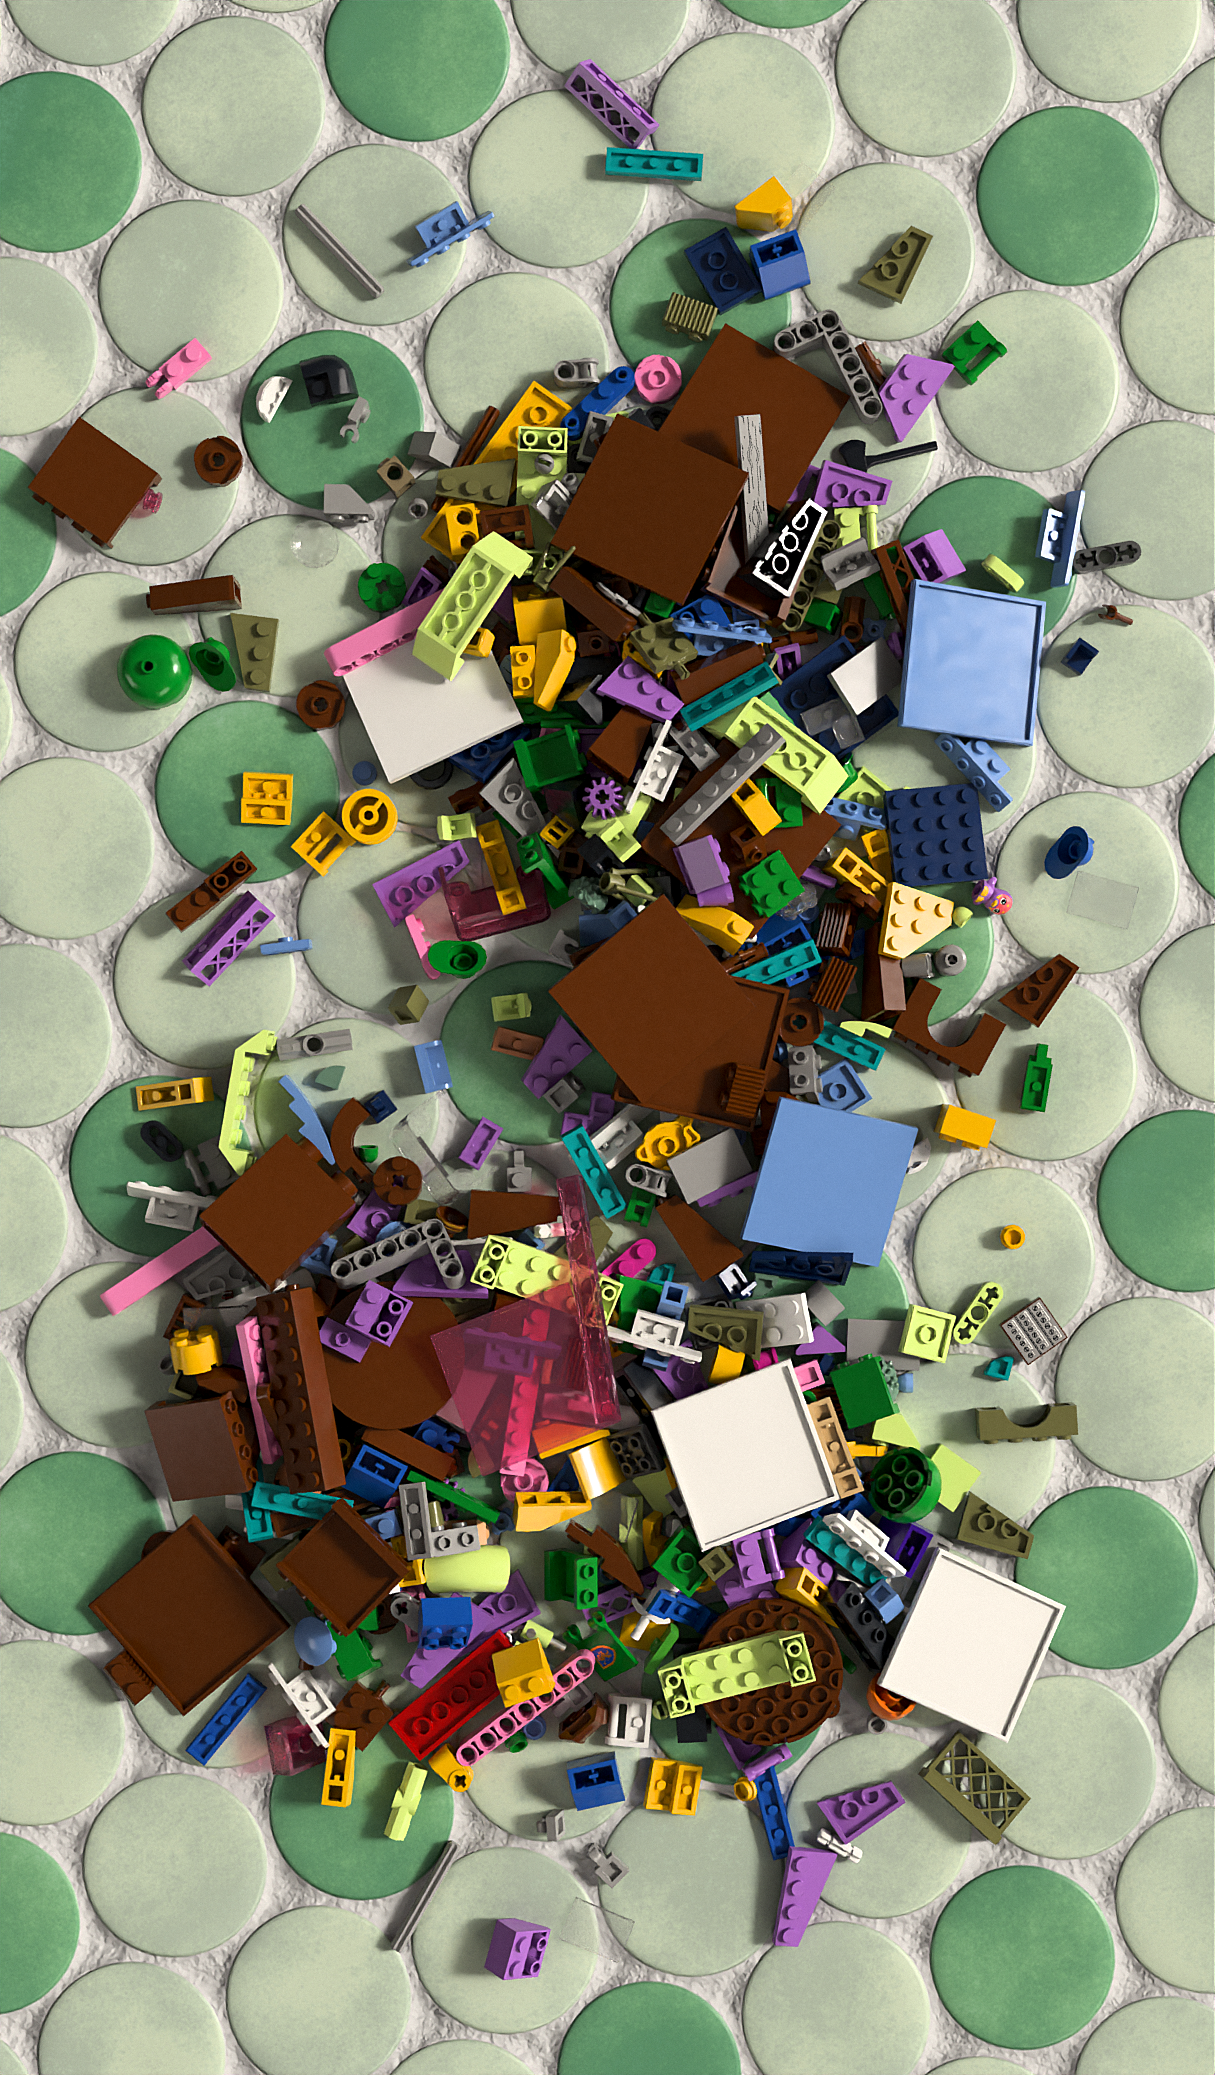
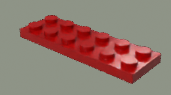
[388,1629,513,1761]

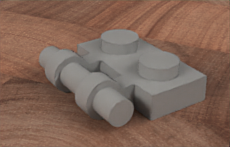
[182,1135,240,1196]

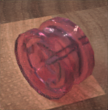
[143,489,163,514]

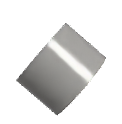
[805,1280,845,1326]

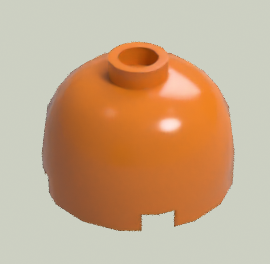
[866,1673,917,1721]

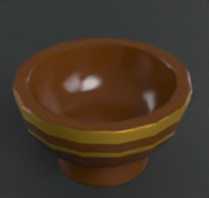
[435,1206,469,1238]

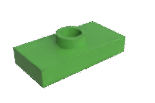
[644,1622,679,1675]

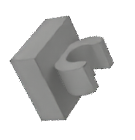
[537,1809,566,1842]

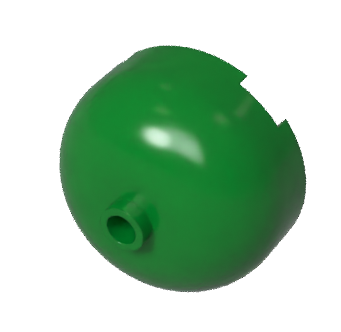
[117,634,192,710]
[868,1447,942,1524]

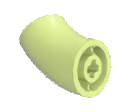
[424,1545,510,1594]

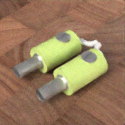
[506,1620,567,1671]

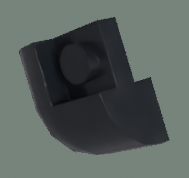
[300,355,359,407]

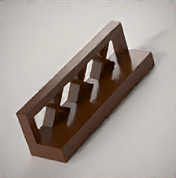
[871,539,914,640]

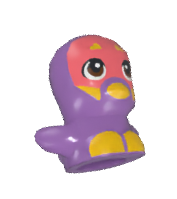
[972,877,1013,915]

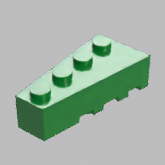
[304,1599,383,1681]

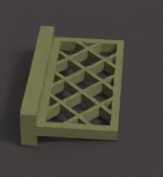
[918,1730,1031,1845]

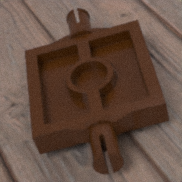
[325,1680,395,1752]

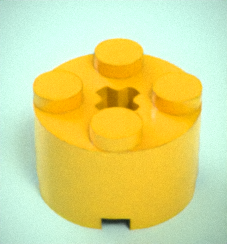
[169,1325,223,1375]

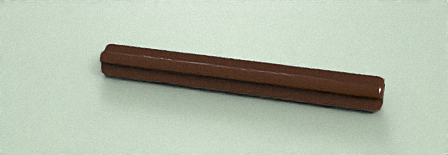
[431,405,500,513]

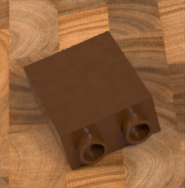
[199,1134,358,1294]

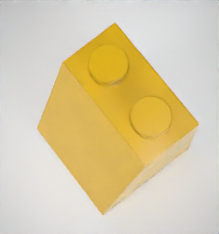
[511,583,567,659]

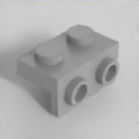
[820,537,880,591]
[788,1045,823,1102]
[431,1521,480,1557]

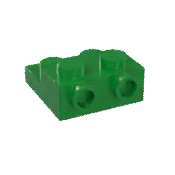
[737,850,805,918]
[651,1525,715,1598]

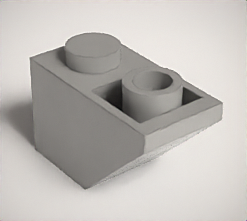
[324,484,375,523]

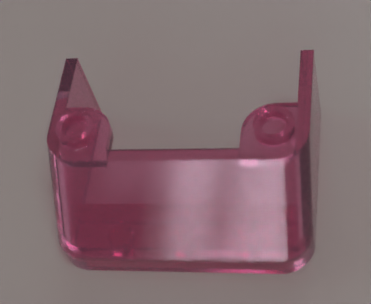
[438,865,551,941]

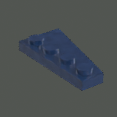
[749,1251,853,1286]

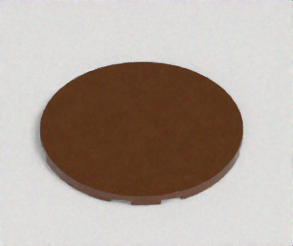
[321,1281,465,1430]
[697,1597,843,1746]

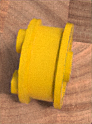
[342,789,398,845]

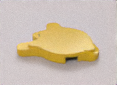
[635,1115,700,1171]

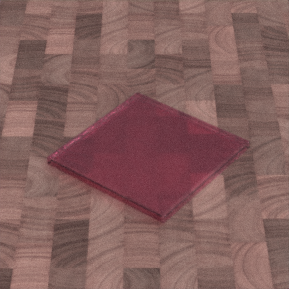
[430,1282,620,1477]

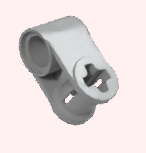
[553,358,600,389]
[902,953,935,979]
[624,1163,673,1197]
[391,1592,420,1633]

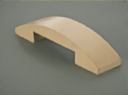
[807,1396,864,1499]

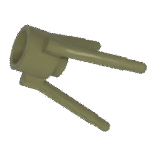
[531,542,585,593]
[599,868,657,904]

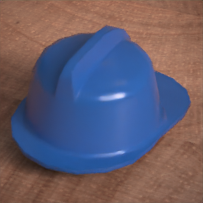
[1044,826,1094,879]

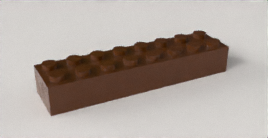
[256,1287,346,1494]

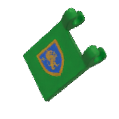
[562,1611,639,1682]

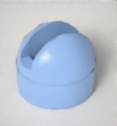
[897,1373,913,1393]

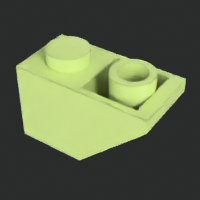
[869,1413,921,1450]

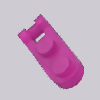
[601,1238,656,1278]

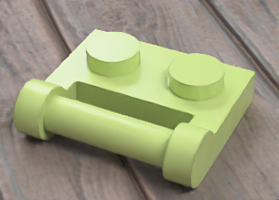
[833,505,880,553]

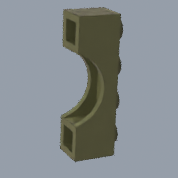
[975,1402,1078,1444]

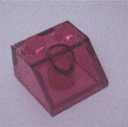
[264,1716,328,1776]

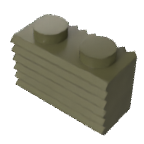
[662,292,718,342]

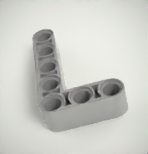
[773,309,882,424]
[331,1219,466,1289]

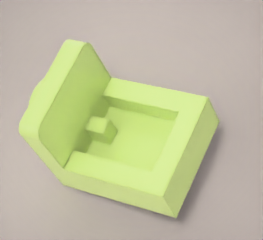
[437,813,477,841]
[598,818,642,863]
[491,993,532,1022]

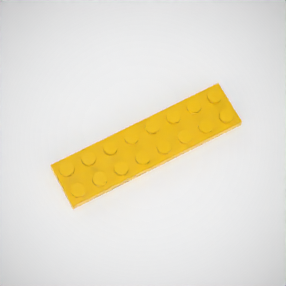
[421,381,573,564]

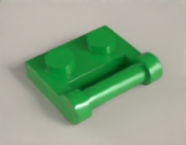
[942,320,1007,386]
[755,778,803,829]

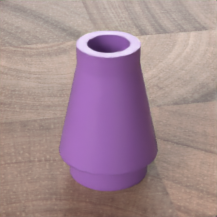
[696,883,734,907]

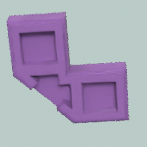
[560,1091,615,1136]

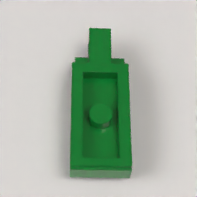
[1019,1043,1053,1112]

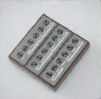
[999,1297,1068,1365]

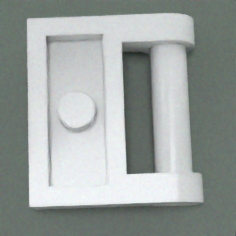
[604,1693,652,1748]

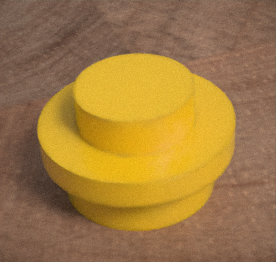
[1000,1225,1025,1249]
[734,1776,757,1801]

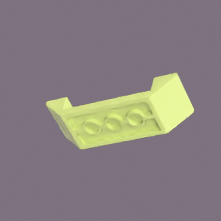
[515,426,568,576]
[412,531,533,681]
[701,697,848,815]
[219,1030,278,1176]
[470,1234,623,1330]
[658,1630,816,1718]

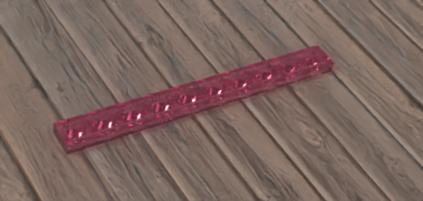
[556,1174,622,1424]

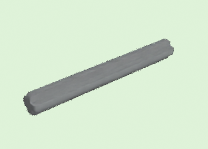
[295,204,384,299]
[391,1840,460,1953]

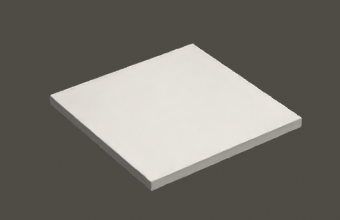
[343,626,523,784]
[650,1358,841,1552]
[877,1546,1066,1743]

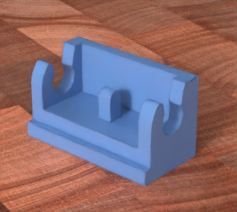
[414,1040,453,1094]

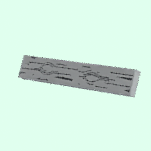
[734,414,769,564]

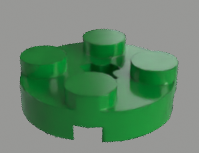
[358,563,407,613]

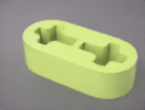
[981,554,1024,593]

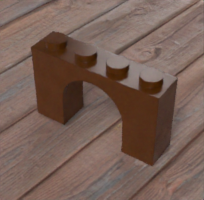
[891,978,1006,1078]

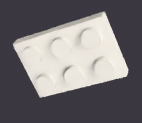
[736,1292,814,1348]

